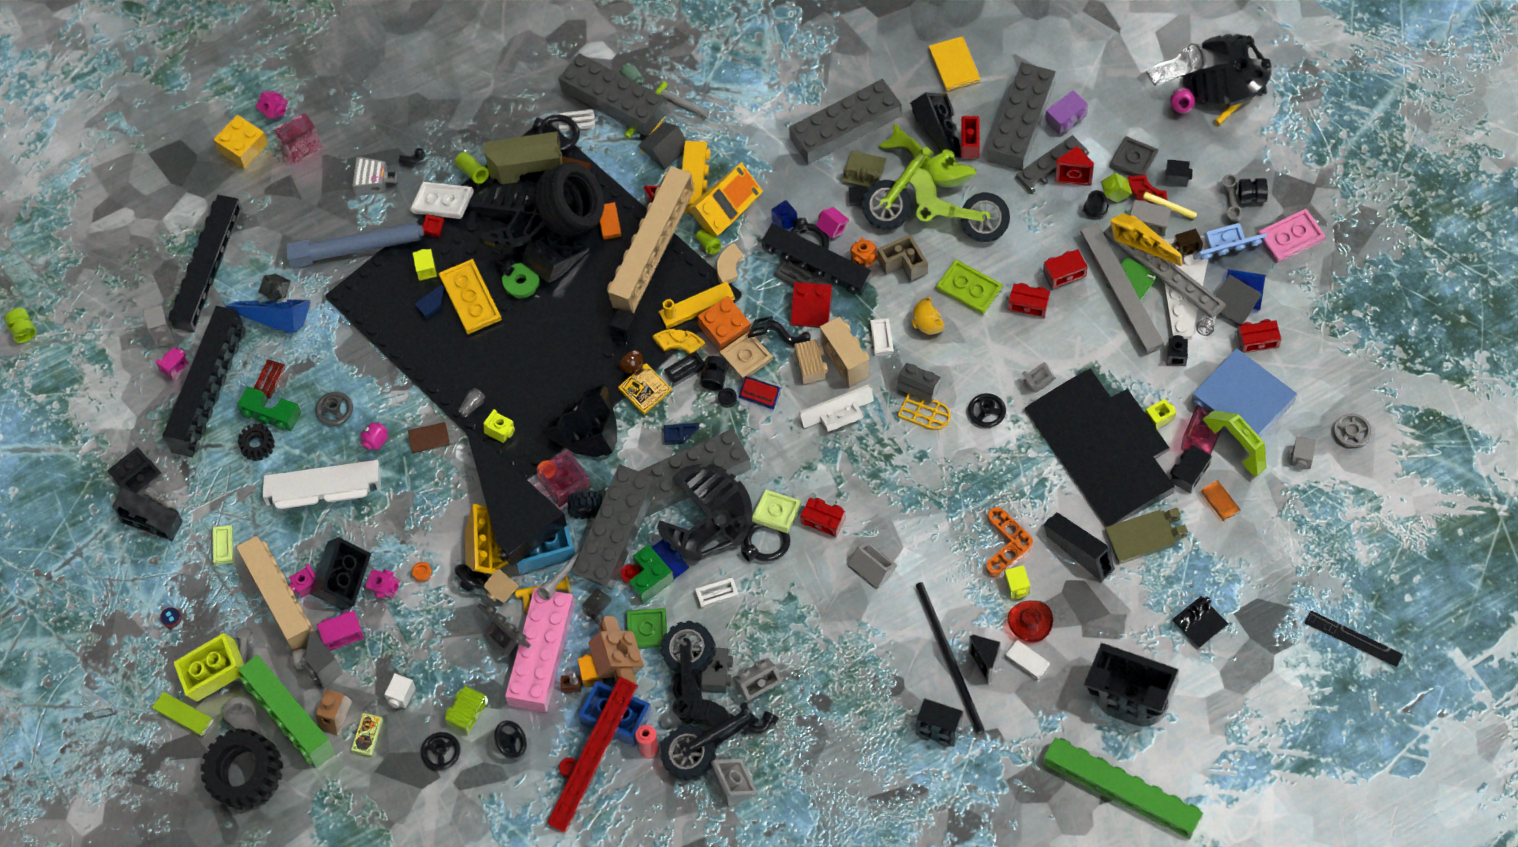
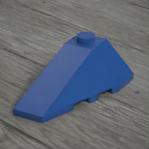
[226,299,311,333]

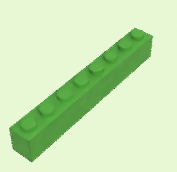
[1043,737,1203,840]

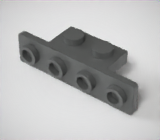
[477,603,531,656]

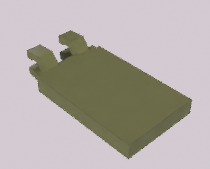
[1105,508,1188,564]

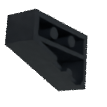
[112,487,183,541]

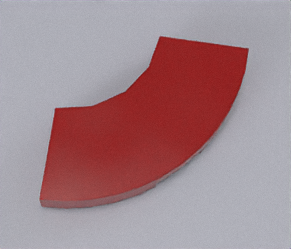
[1127,175,1168,205]

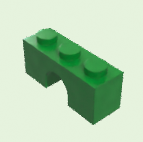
[237,386,301,431]

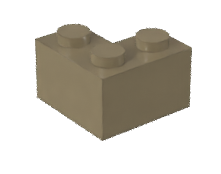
[877,234,928,281]

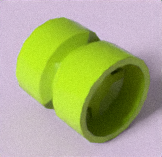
[4,308,37,343]

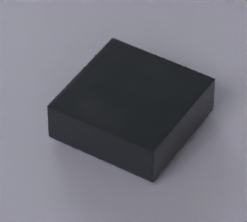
[849,186,867,206]

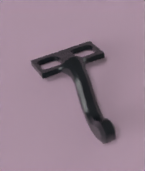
[747,316,811,347]

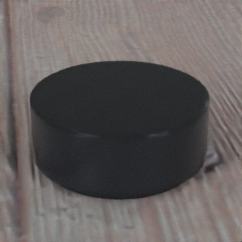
[718,388,737,408]

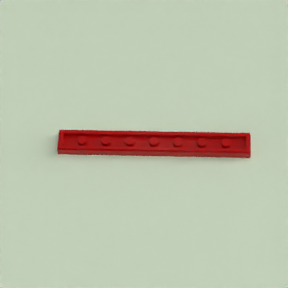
[547,676,639,833]

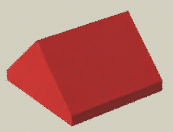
[1055,146,1094,186]

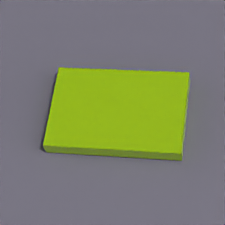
[936,259,1004,316]

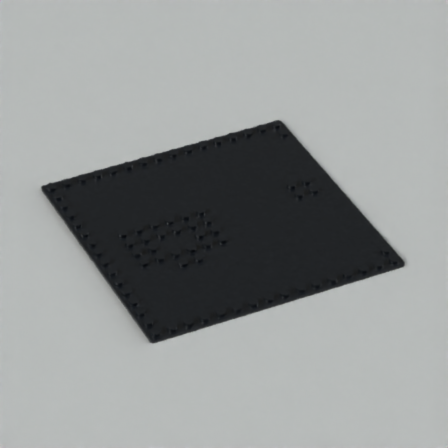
[326,123,742,480]

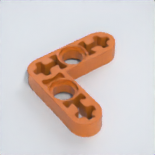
[986,507,1033,577]

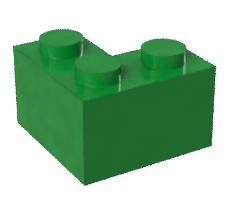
[629,544,674,604]

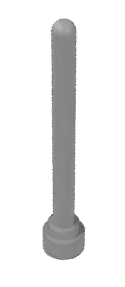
[537,545,584,600]

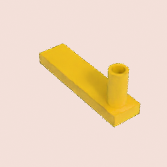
[659,282,735,329]

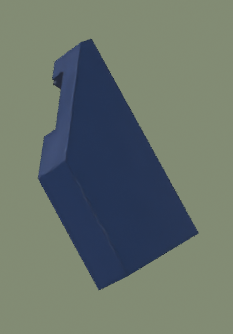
[664,423,700,445]

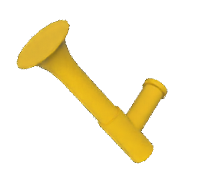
[515,574,571,614]

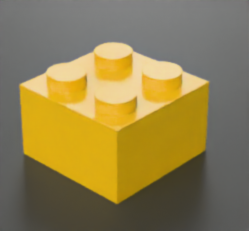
[213,115,268,169]

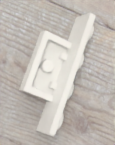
[799,385,874,432]

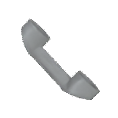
[1222,174,1243,221]
[236,628,254,681]

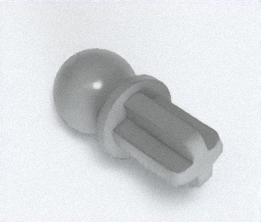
[144,486,176,509]

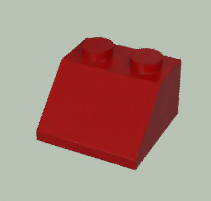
[791,282,832,328]

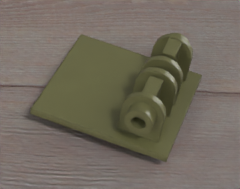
[842,151,887,187]

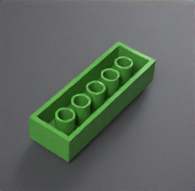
[238,654,336,768]

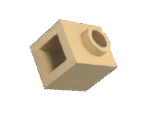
[484,568,519,603]

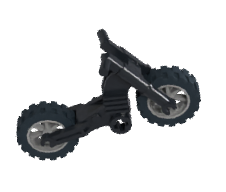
[660,621,759,781]

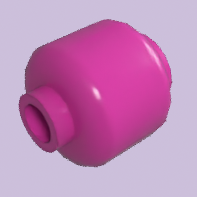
[1170,87,1195,113]
[360,422,388,451]

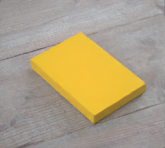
[929,36,980,92]

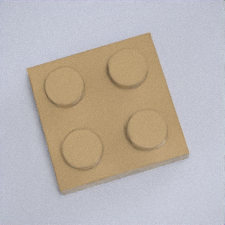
[720,331,773,381]

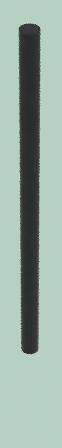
[916,582,985,734]

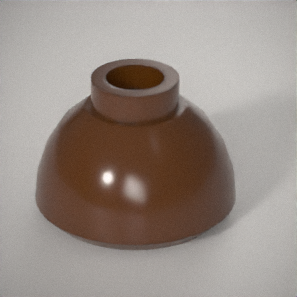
[618,350,644,376]

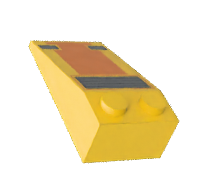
[688,162,763,236]

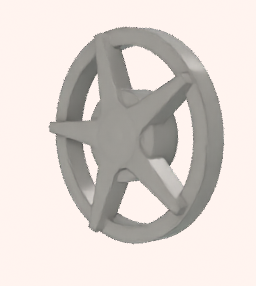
[1334,413,1371,447]

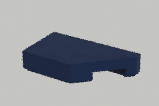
[415,284,445,319]

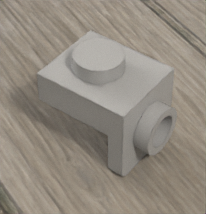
[1022,362,1056,392]

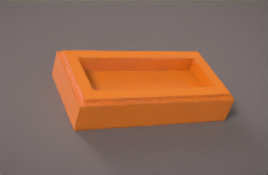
[600,202,622,240]

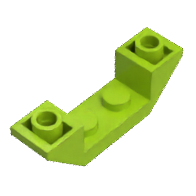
[1202,410,1267,477]

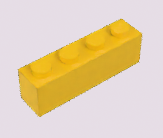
[682,141,711,213]

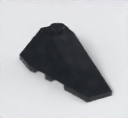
[910,92,961,159]

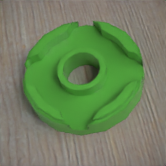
[502,263,540,298]

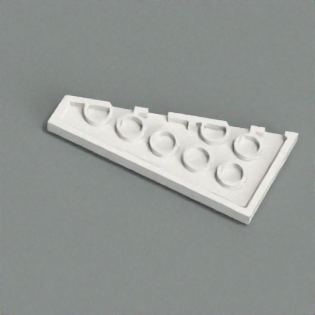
[1163,236,1209,340]

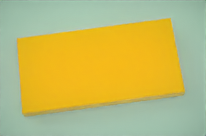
[438,259,502,335]

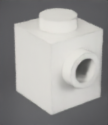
[384,674,416,708]

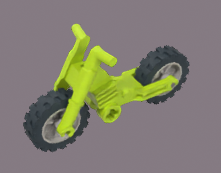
[861,147,1010,242]

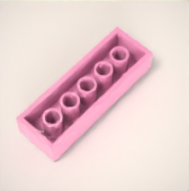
[505,588,575,712]

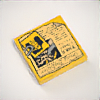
[618,363,672,415]

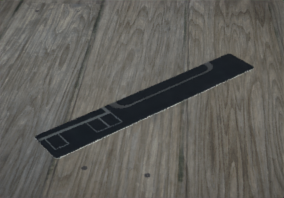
[1305,611,1403,667]

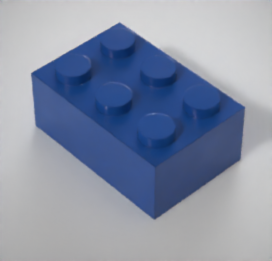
[578,681,652,747]

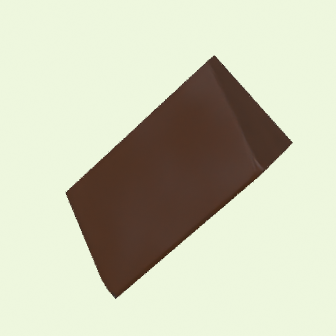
[408,422,450,453]

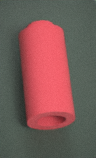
[636,725,659,758]

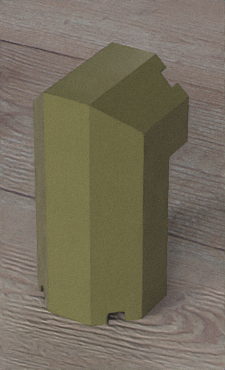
[484,132,563,184]

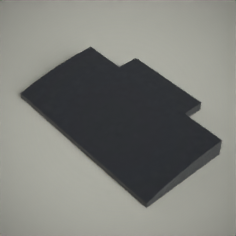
[1025,368,1175,527]

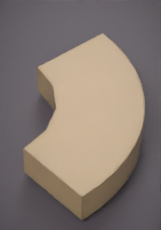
[716,243,744,284]

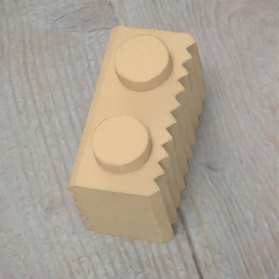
[794,339,828,384]

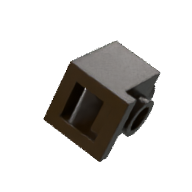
[1172,228,1203,255]

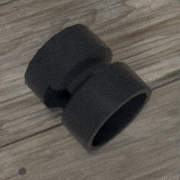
[1238,178,1268,203]
[699,356,729,391]

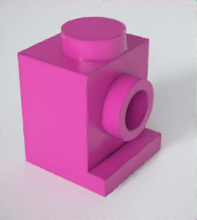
[156,348,188,380]
[288,564,316,598]

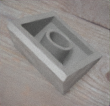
[711,759,758,807]

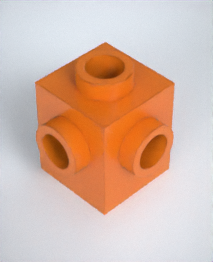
[850,238,878,268]

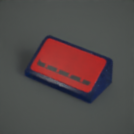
[738,376,781,410]

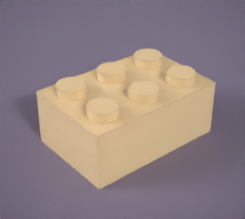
[820,317,870,388]

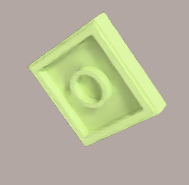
[752,489,802,533]

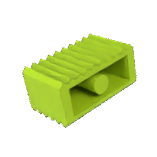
[445,686,488,735]

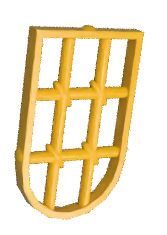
[898,393,951,430]

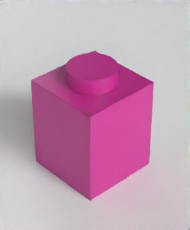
[816,207,849,238]

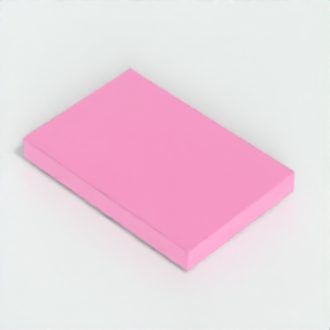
[1257,209,1326,263]

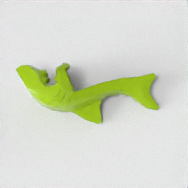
[879,124,976,188]

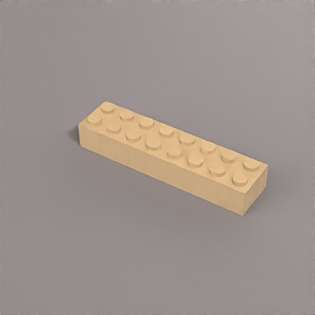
[607,166,695,313]

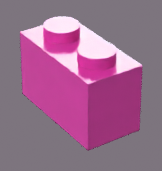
[317,611,364,651]

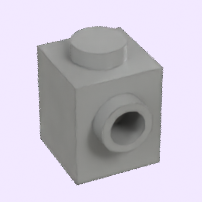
[1288,436,1316,469]

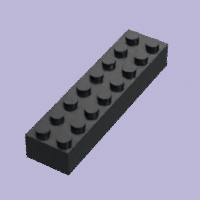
[163,305,245,458]

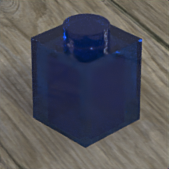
[771,200,797,230]

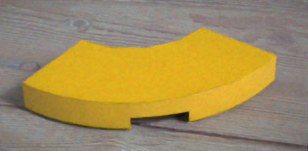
[652,329,706,355]

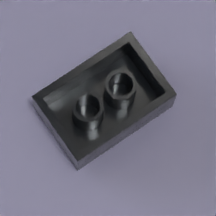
[310,537,371,610]

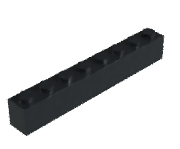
[169,194,242,332]

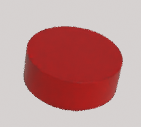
[559,757,577,779]

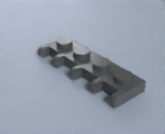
[1016,135,1089,193]

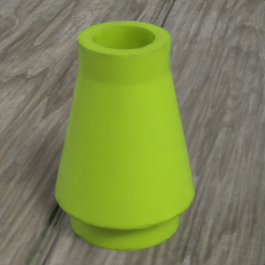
[696,230,722,255]

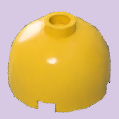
[911,296,945,335]

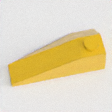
[1110,213,1183,266]

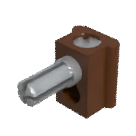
[560,672,582,692]

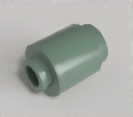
[619,63,645,86]

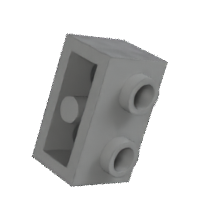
[733,658,783,701]

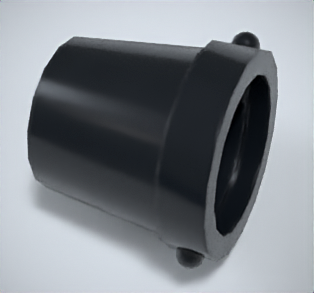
[1083,190,1109,220]

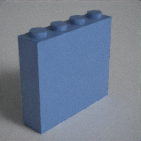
[1191,348,1297,438]

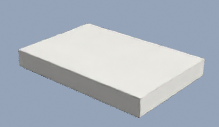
[410,182,474,219]

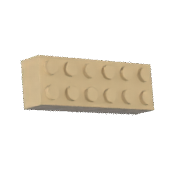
[236,536,315,651]

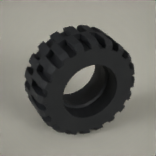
[200,728,283,810]

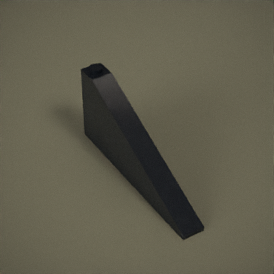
[466,428,567,566]

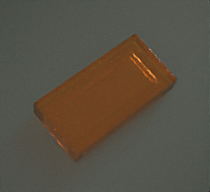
[1201,480,1241,522]

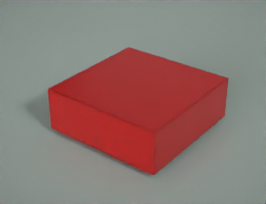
[423,214,444,237]

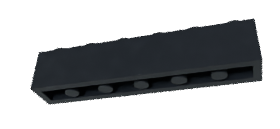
[761,223,872,295]

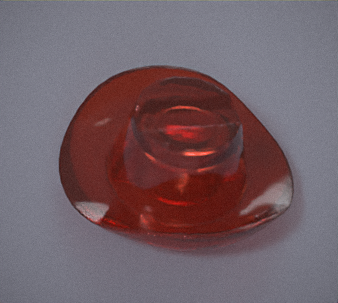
[1007,600,1053,643]

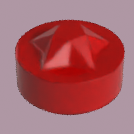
[621,564,640,585]

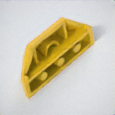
[464,503,508,574]

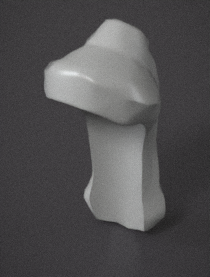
[222,697,274,762]

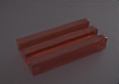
[254,359,286,399]

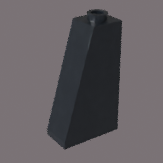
[1044,512,1115,582]

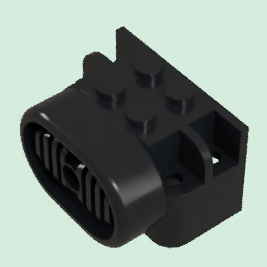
[1084,642,1179,727]

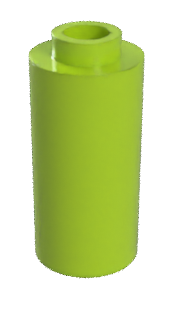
[455,152,489,184]

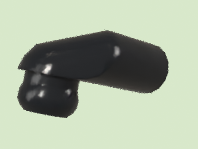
[399,148,425,166]

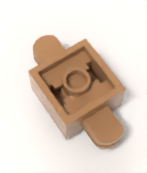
[588,616,644,684]

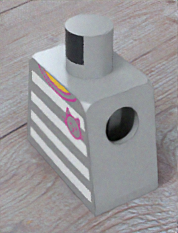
[353,157,397,196]

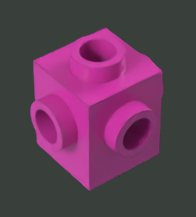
[256,91,288,119]
[365,569,400,599]

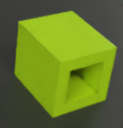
[1101,172,1132,203]

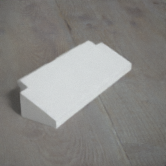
[263,460,381,509]

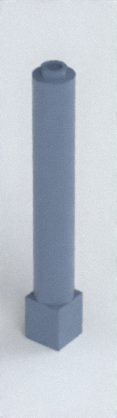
[286,222,424,269]

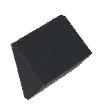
[969,634,1001,684]

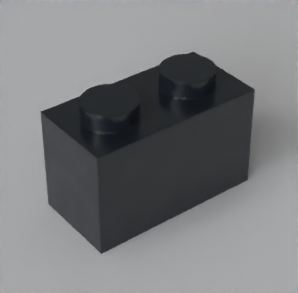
[1170,445,1212,494]

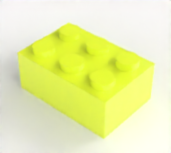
[173,633,244,702]

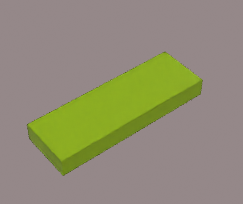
[152,691,214,737]

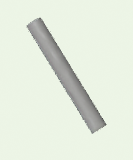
[660,89,710,118]

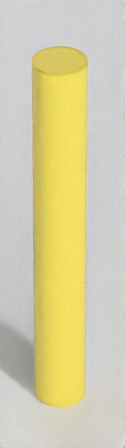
[1143,192,1197,219]

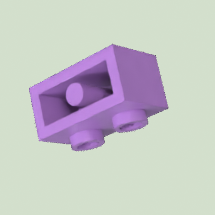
[1045,90,1088,134]

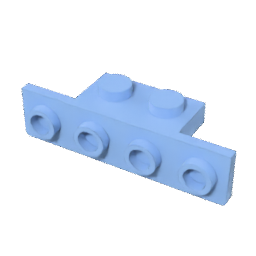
[1193,223,1267,260]

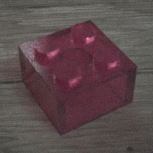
[274,113,322,165]
[536,449,591,507]

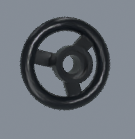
[968,393,1006,428]
[455,564,488,592]
[494,720,527,759]
[421,732,461,770]

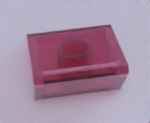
[1180,405,1222,455]

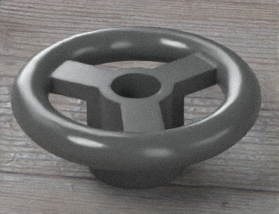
[315,392,353,426]

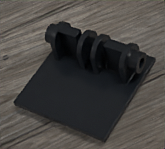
[1172,596,1229,648]

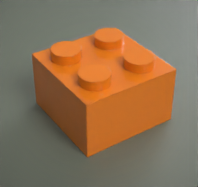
[698,296,751,353]

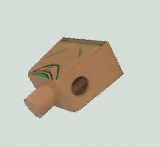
[316,689,352,736]

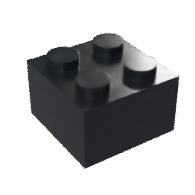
[916,698,963,747]

